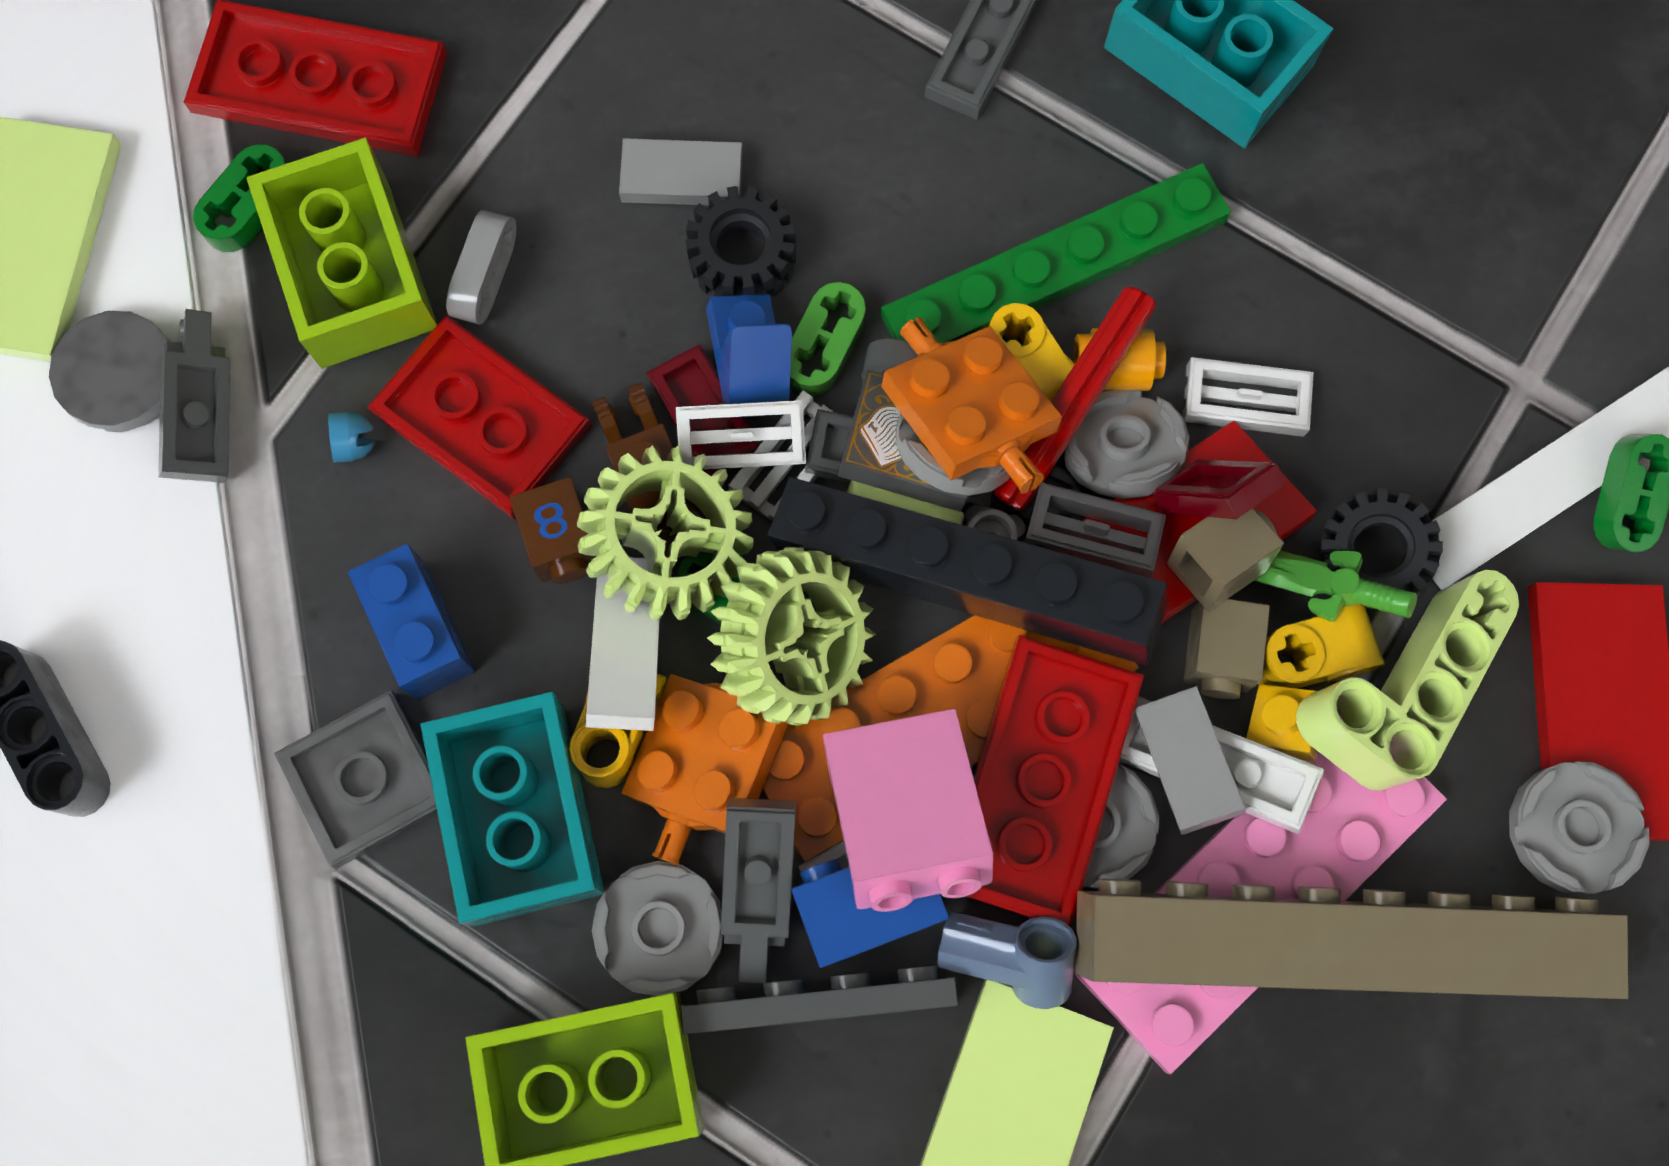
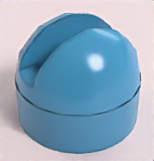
[328,412,375,463]

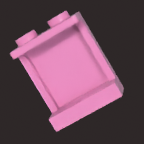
[823,709,993,912]

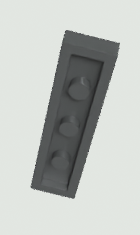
[681,966,958,1034]

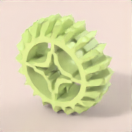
[577,445,754,620]
[707,547,877,726]

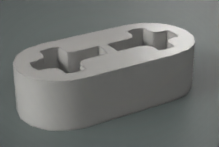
[446,209,516,325]

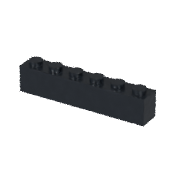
[767,476,1167,666]

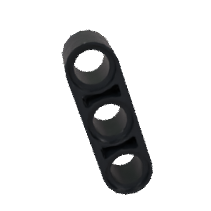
[0,641,111,817]

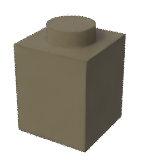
[1166,508,1284,612]
[1183,599,1270,699]

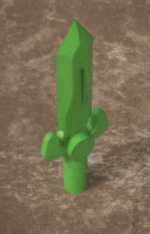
[1254,550,1417,622]

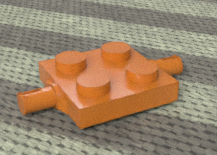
[881,317,1062,494]
[621,674,788,866]

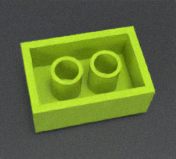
[246,137,437,369]
[465,993,705,1166]

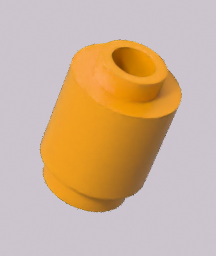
[1073,328,1166,391]

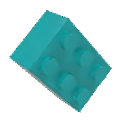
[1104,0,1334,149]
[420,692,604,926]

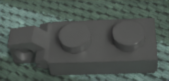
[158,309,230,483]
[721,798,796,983]

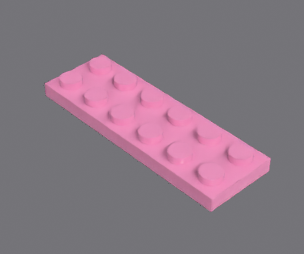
[1073,712,1447,1074]

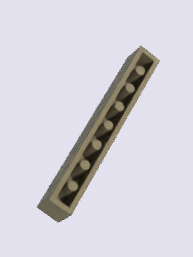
[1075,879,1628,999]

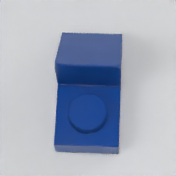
[706,294,792,418]

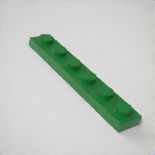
[881,163,1231,343]

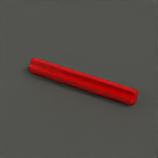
[995,287,1156,511]

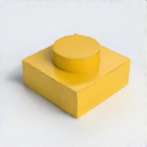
[1246,684,1318,762]

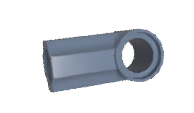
[938,911,1076,1009]

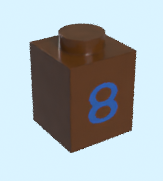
[509,477,597,584]

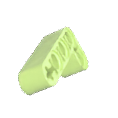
[1296,570,1519,791]

